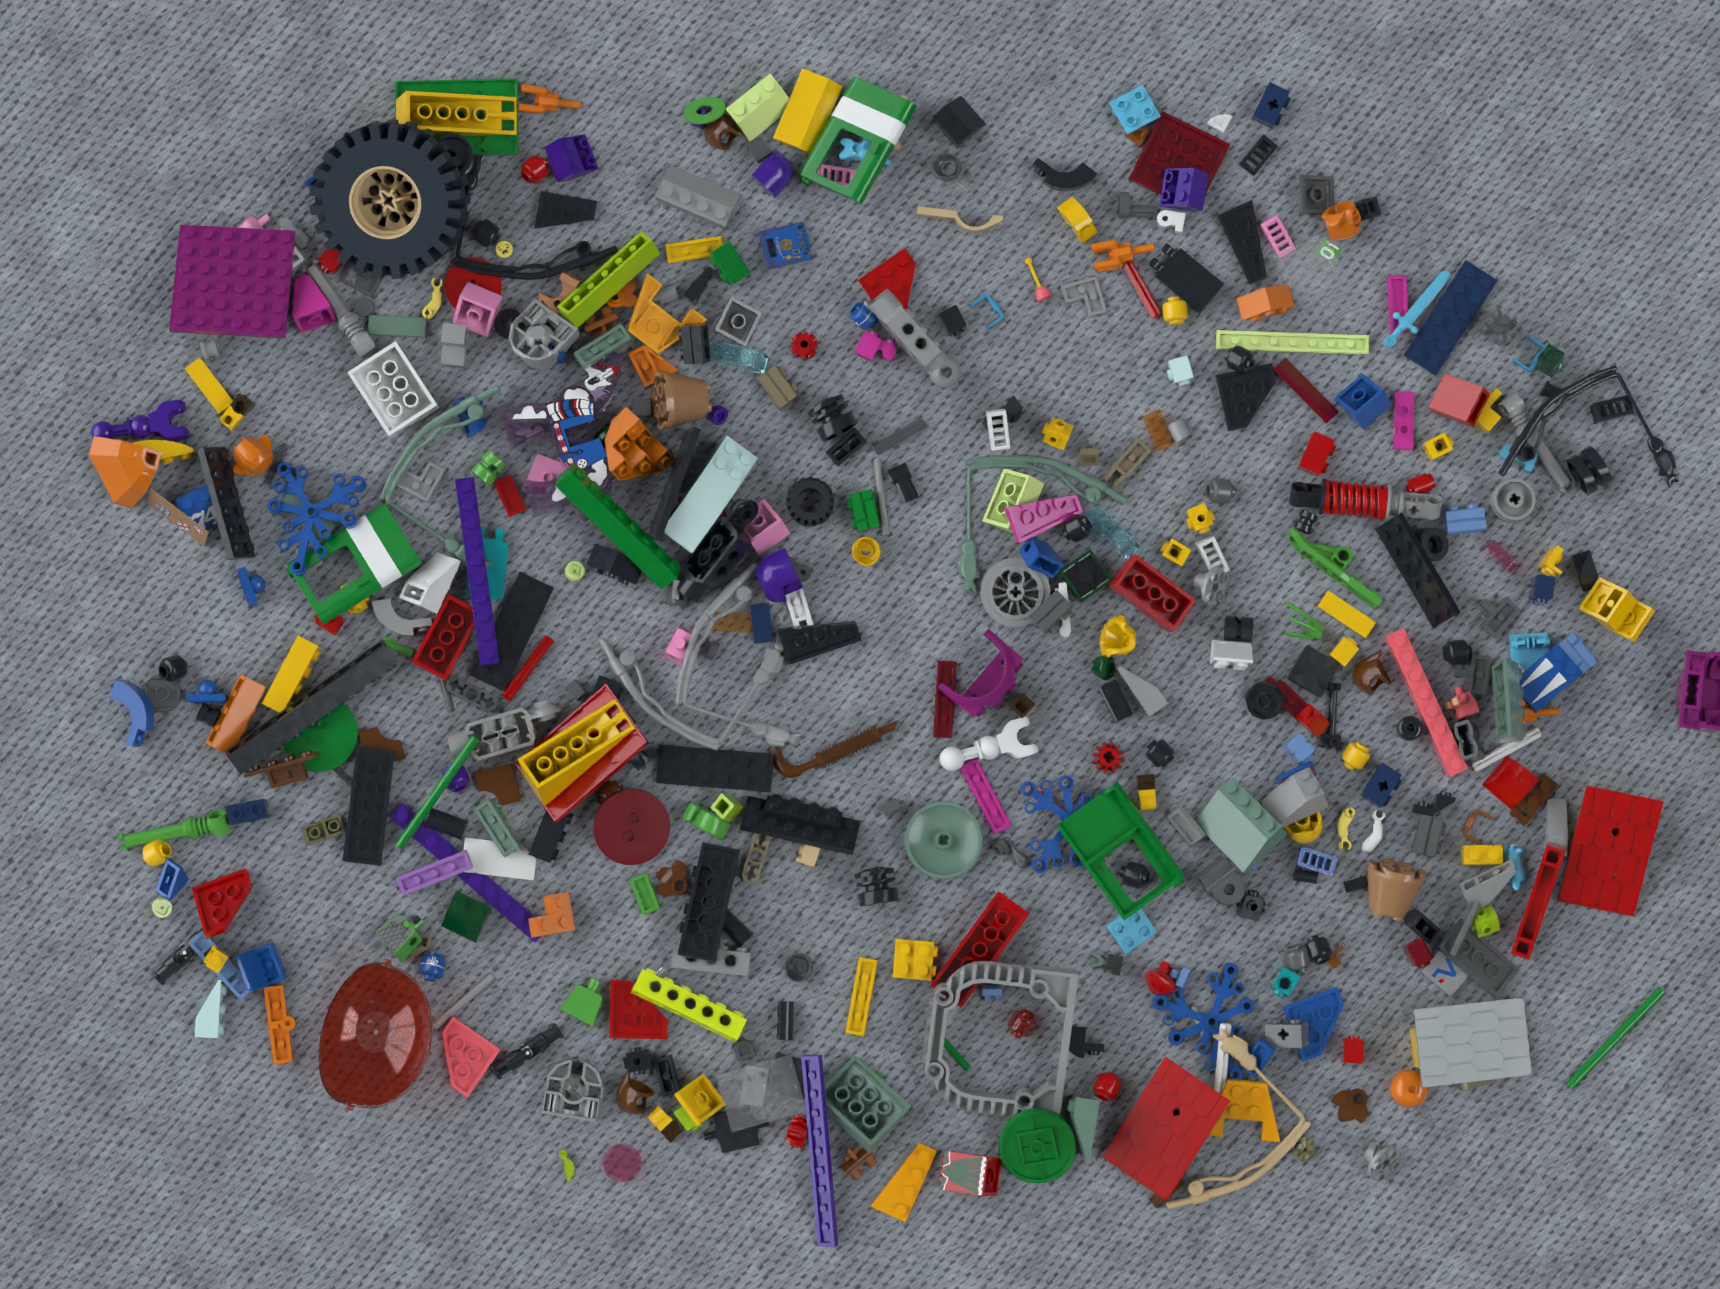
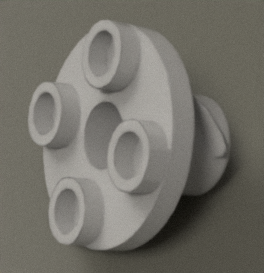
[1193,567,1229,605]
[1365,1145,1400,1182]

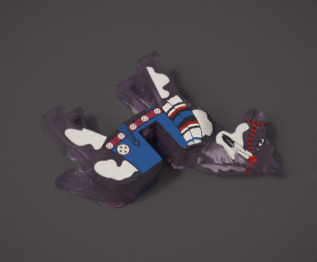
[498,342,628,522]

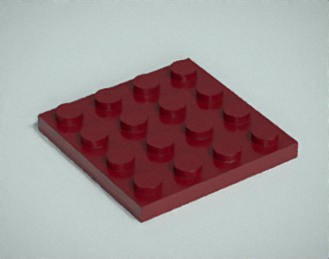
[1128,111,1230,213]

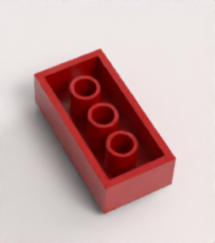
[1108,554,1196,632]
[412,595,475,682]

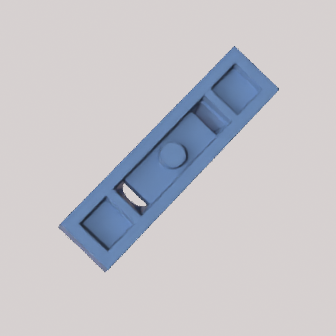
[188,930,250,1000]

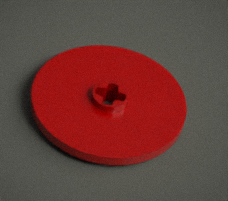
[444,257,502,309]

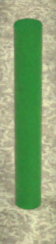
[927,1027,971,1071]

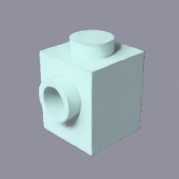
[1167,356,1194,387]

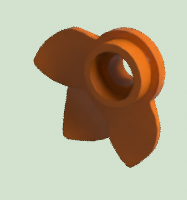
[606,279,638,308]

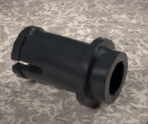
[1293,868,1318,884]
[1343,875,1368,894]

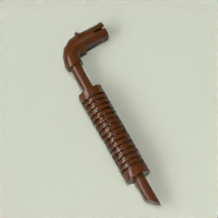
[768,720,898,778]

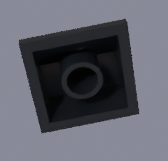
[932,96,986,149]

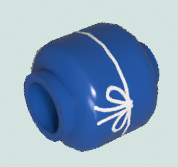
[850,301,879,330]
[419,952,446,982]

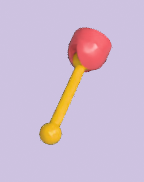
[1025,257,1052,302]

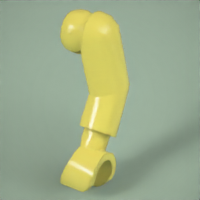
[422,277,443,319]
[1337,807,1355,850]

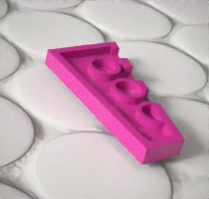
[1004,494,1083,543]

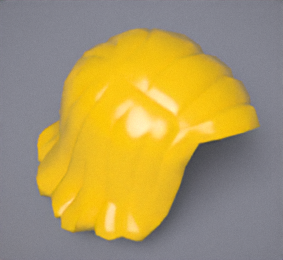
[1099,615,1137,657]

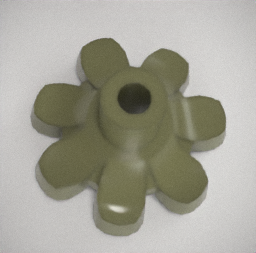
[1293,1136,1315,1162]

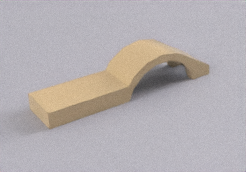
[917,206,1003,234]

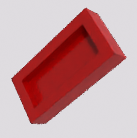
[493,474,527,517]

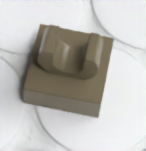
[1079,444,1099,466]

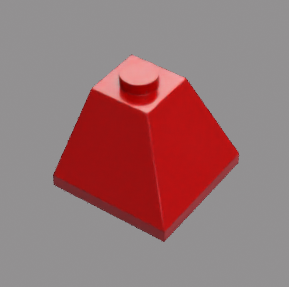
[1482,756,1539,810]

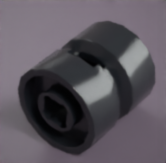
[1224,615,1253,642]

